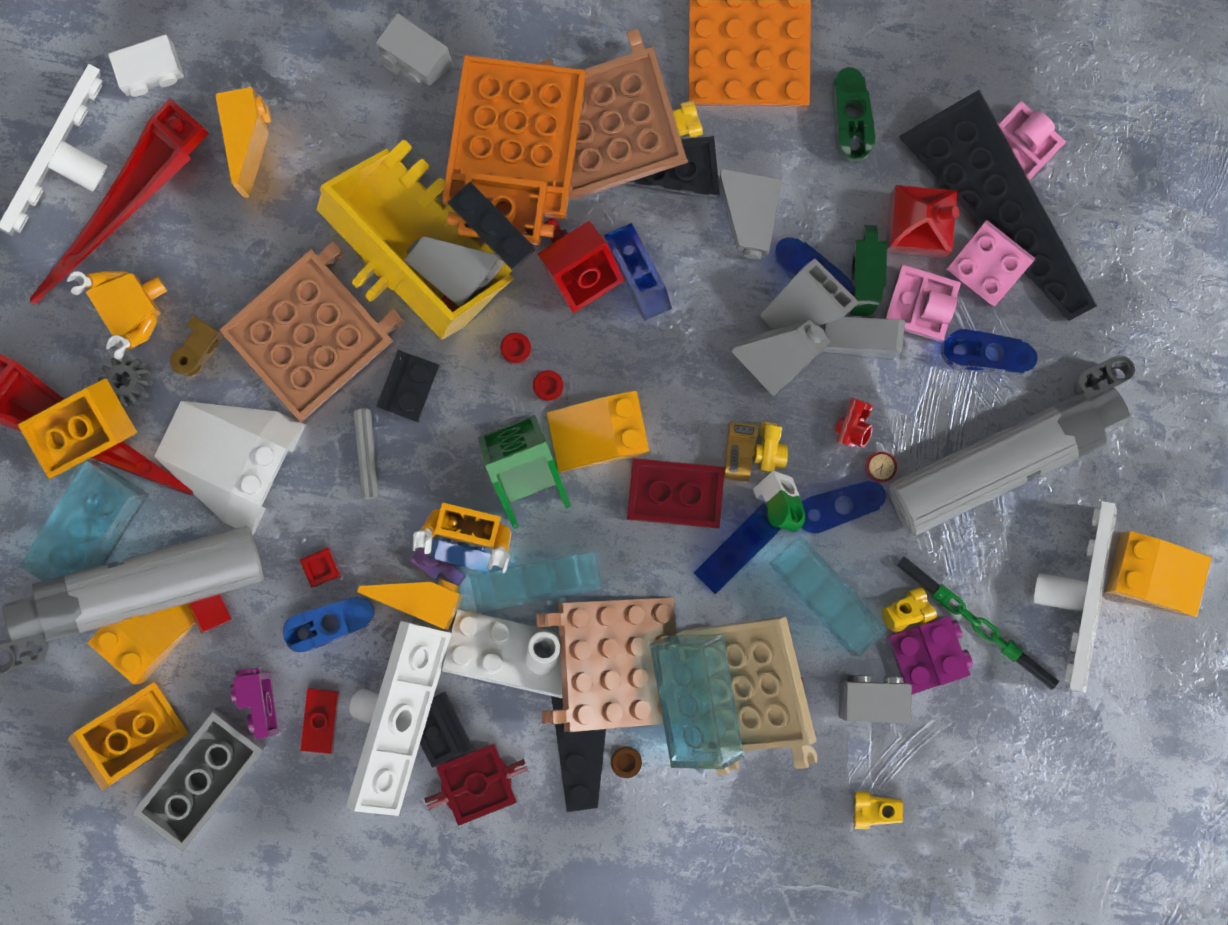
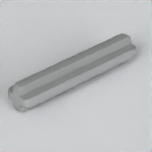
[354,408,379,499]

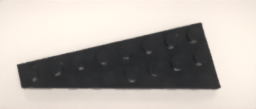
[899,90,1097,321]

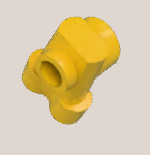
[673,100,703,138]
[753,422,788,472]
[882,587,937,632]
[854,791,903,829]

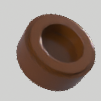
[611,746,642,778]

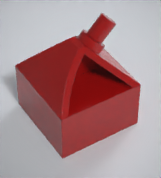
[886,185,959,259]
[537,218,625,313]

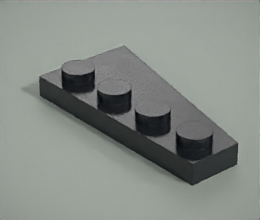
[551,696,606,812]

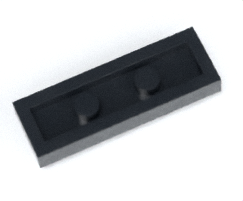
[447,181,536,272]

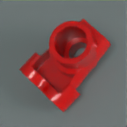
[835,398,873,448]

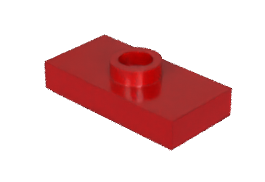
[300,688,340,754]

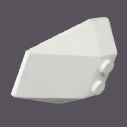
[154,401,306,535]

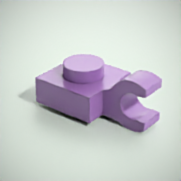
[410,538,466,586]

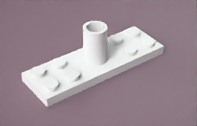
[0,63,108,236]
[1034,501,1117,693]
[442,609,563,698]
[346,621,452,816]

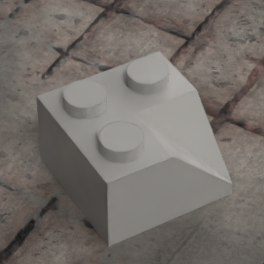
[376,13,453,86]
[839,675,912,723]

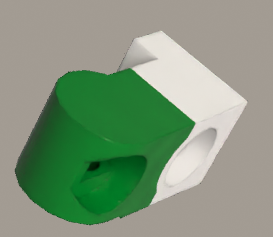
[753,471,805,532]

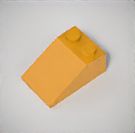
[215,87,272,198]
[18,378,137,479]
[546,390,649,473]
[1105,531,1212,617]
[357,579,465,629]
[87,602,196,684]
[68,682,189,791]

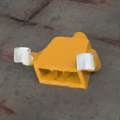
[66,271,168,359]
[412,502,511,573]

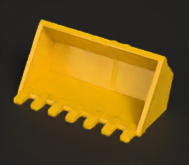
[316,140,514,340]

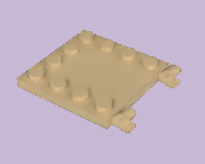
[676,616,817,775]

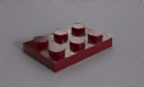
[627,458,725,529]

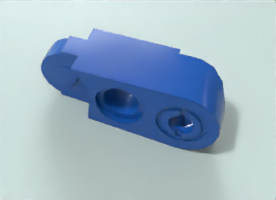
[283,596,375,653]

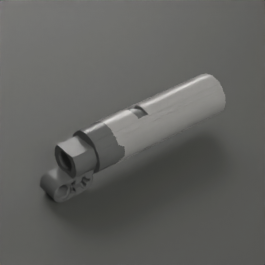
[888,355,1135,536]
[0,526,264,674]

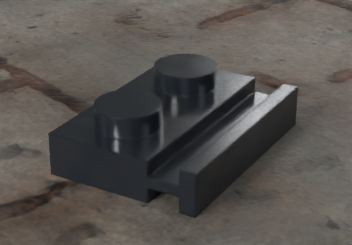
[376,349,441,423]
[420,691,474,768]

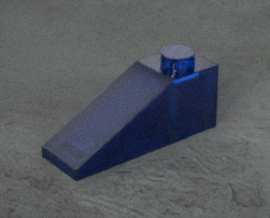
[604,223,672,321]
[694,502,781,595]

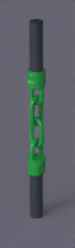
[896,556,1059,690]

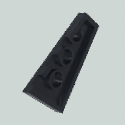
[624,136,720,198]

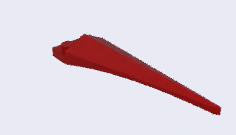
[30,98,209,305]
[0,354,194,496]

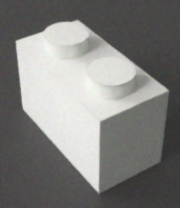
[108,34,184,97]

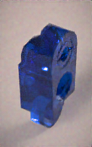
[774,237,854,296]
[941,329,1038,375]
[801,480,886,535]

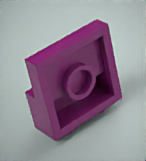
[887,616,973,695]
[230,667,279,739]

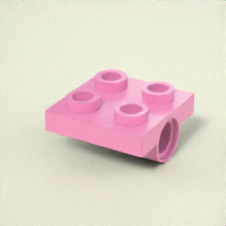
[999,101,1066,180]
[947,220,1035,307]
[885,264,961,342]

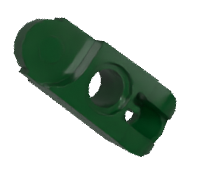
[832,67,876,163]
[850,225,887,317]

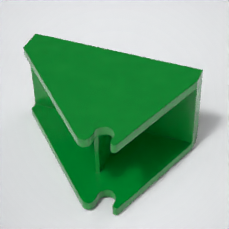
[478,415,571,529]

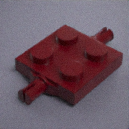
[424,743,529,826]

